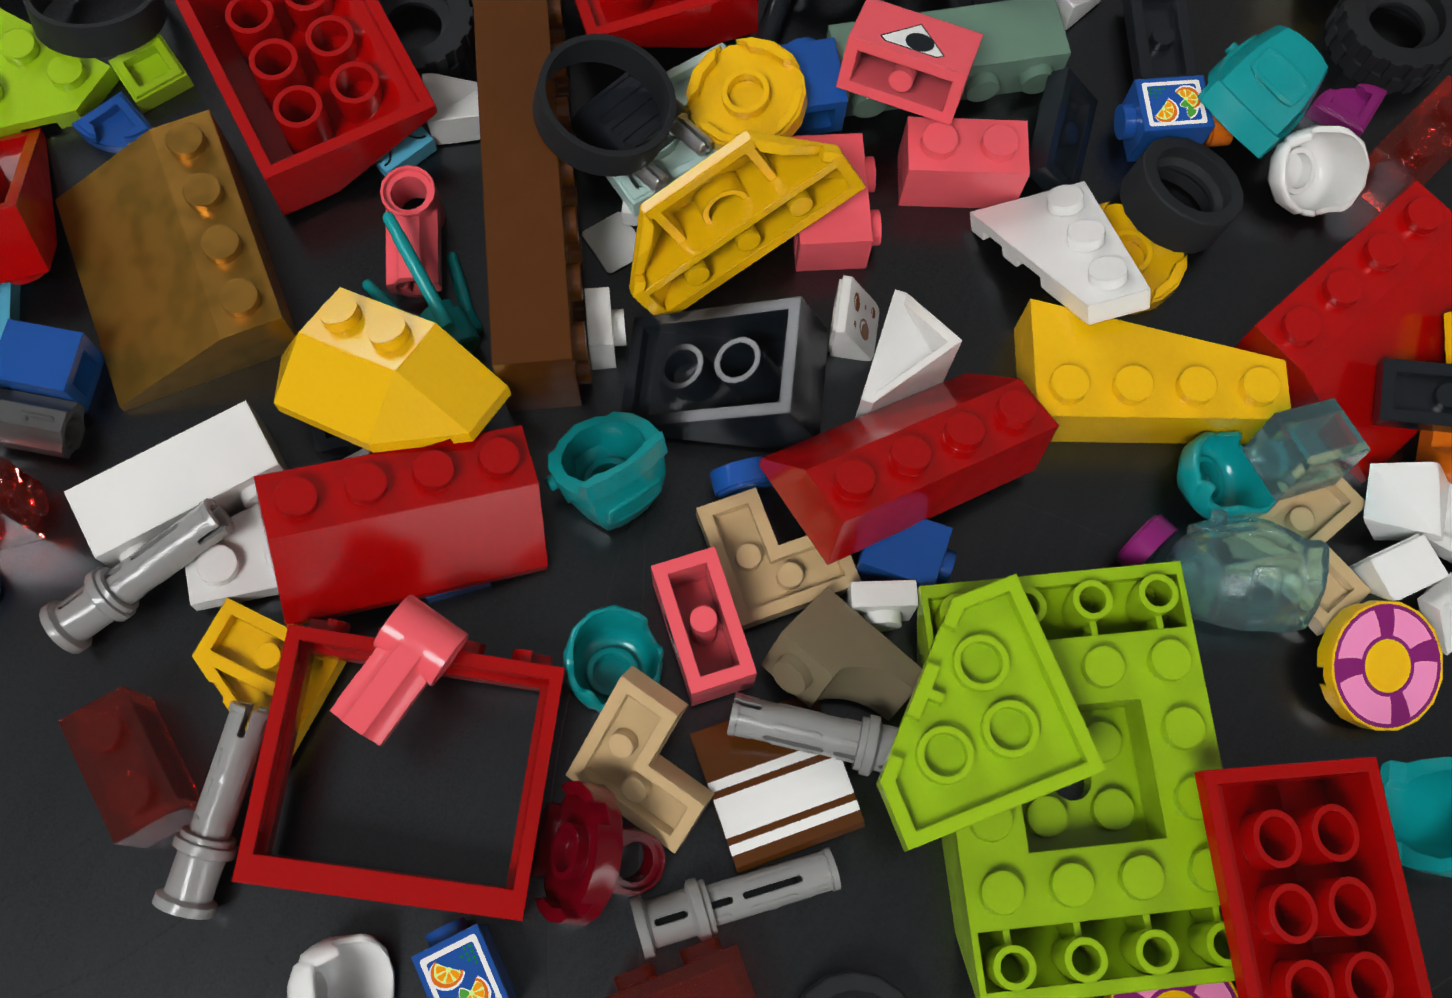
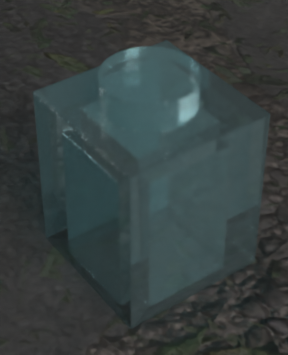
[1242,398,1371,501]

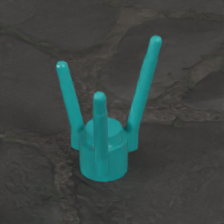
[362,212,484,353]

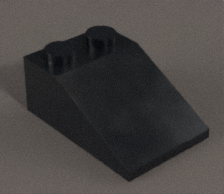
[621,296,829,448]

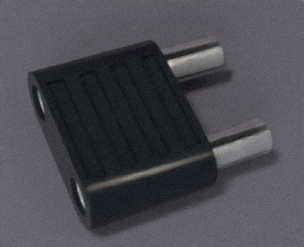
[571,72,713,193]

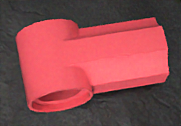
[380,165,446,298]
[330,594,469,746]

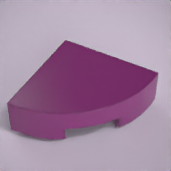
[1304,84,1388,137]

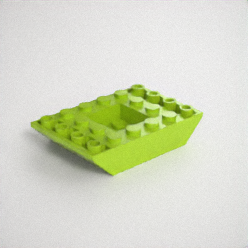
[917,561,1235,998]

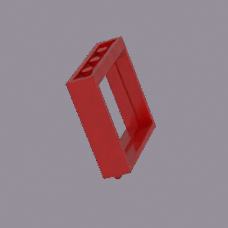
[232,618,565,921]

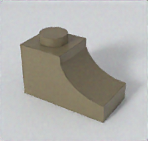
[760,587,922,721]

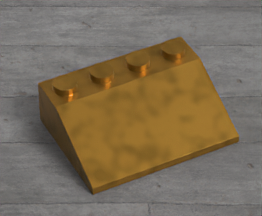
[55,110,298,411]

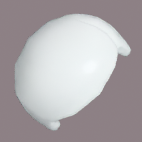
[1267,125,1370,217]
[287,934,395,998]

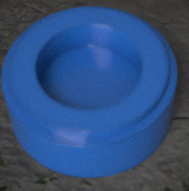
[709,456,772,499]

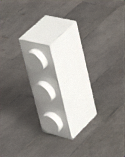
[64,400,289,568]

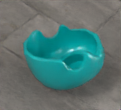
[1177,431,1282,524]
[563,605,664,713]

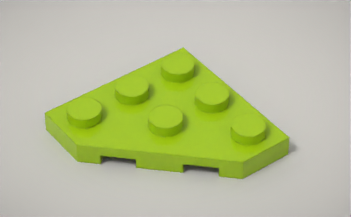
[0,8,120,137]
[876,574,1106,852]

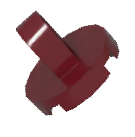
[532,781,666,926]

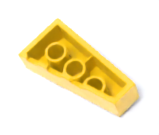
[1014,298,1292,445]

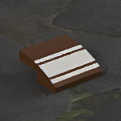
[689,696,865,874]

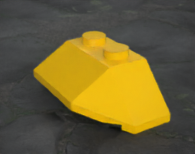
[629,130,866,315]
[274,287,511,453]

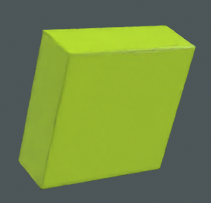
[108,33,194,114]

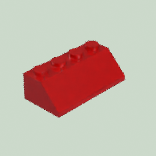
[759,373,1059,565]
[254,425,548,629]

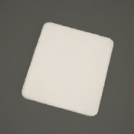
[582,212,636,274]

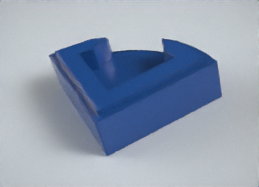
[72,91,152,153]

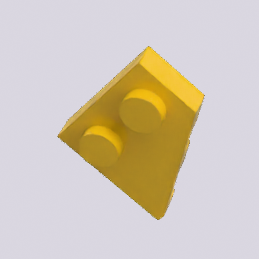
[192,598,347,755]

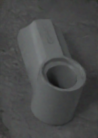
[0,388,86,459]

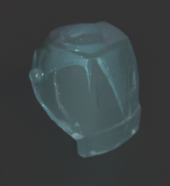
[1167,509,1329,633]

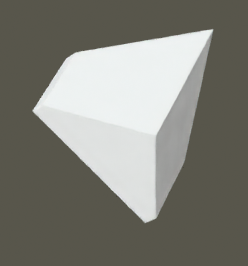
[855,289,963,419]

